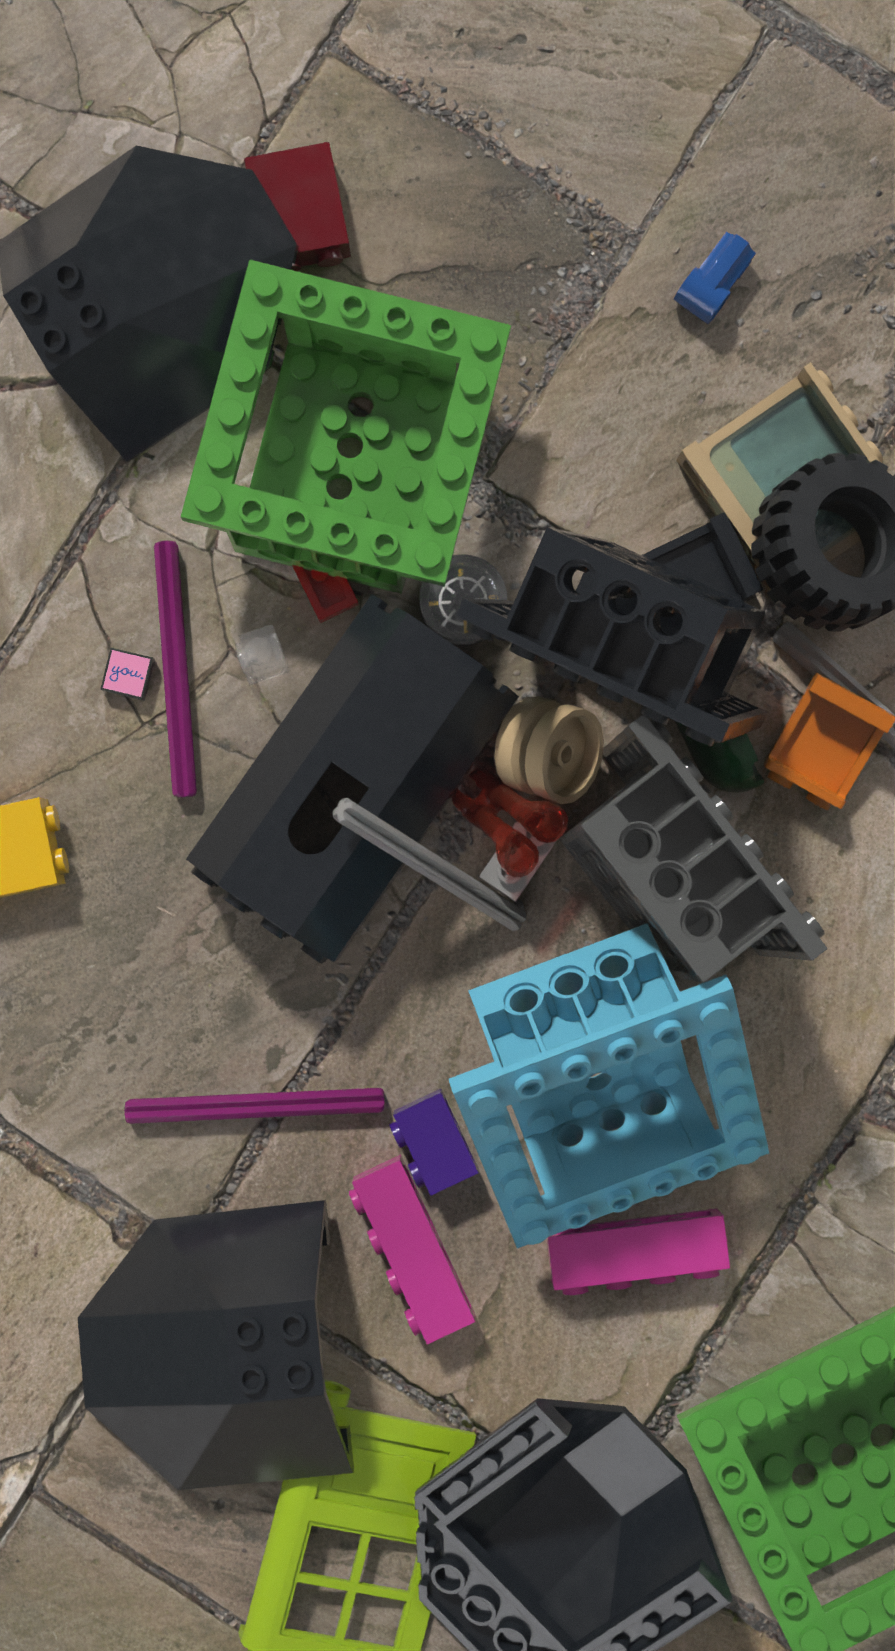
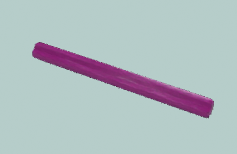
[154,541,197,798]
[124,1088,385,1124]

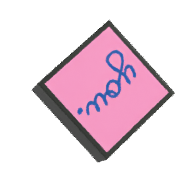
[100,648,155,701]

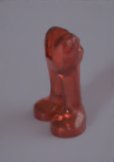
[452,768,568,877]

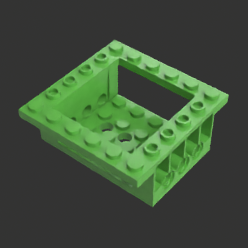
[181,260,511,594]
[676,1306,895,1651]

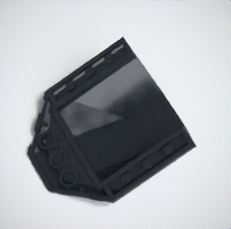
[0,145,299,462]
[77,1200,354,1490]
[414,1398,732,1651]

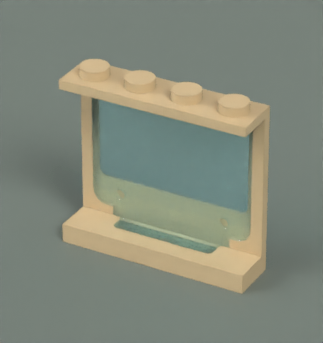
[677,362,883,591]

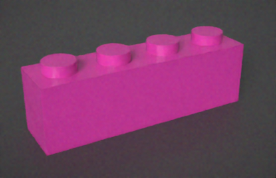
[349,1154,475,1345]
[546,1208,730,1295]

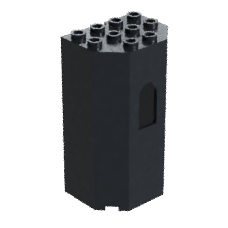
[186,594,519,964]

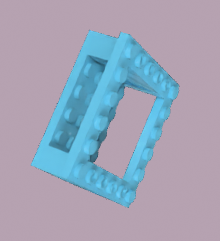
[448,924,769,1248]

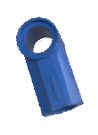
[673,232,756,325]

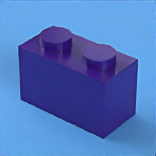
[389,1089,479,1196]

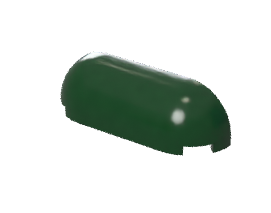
[674,720,764,793]

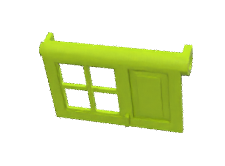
[238,1379,476,1651]

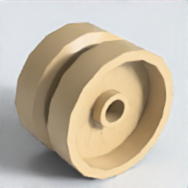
[494,696,604,804]

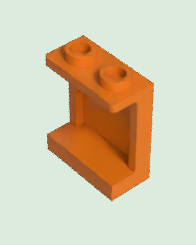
[764,672,895,810]

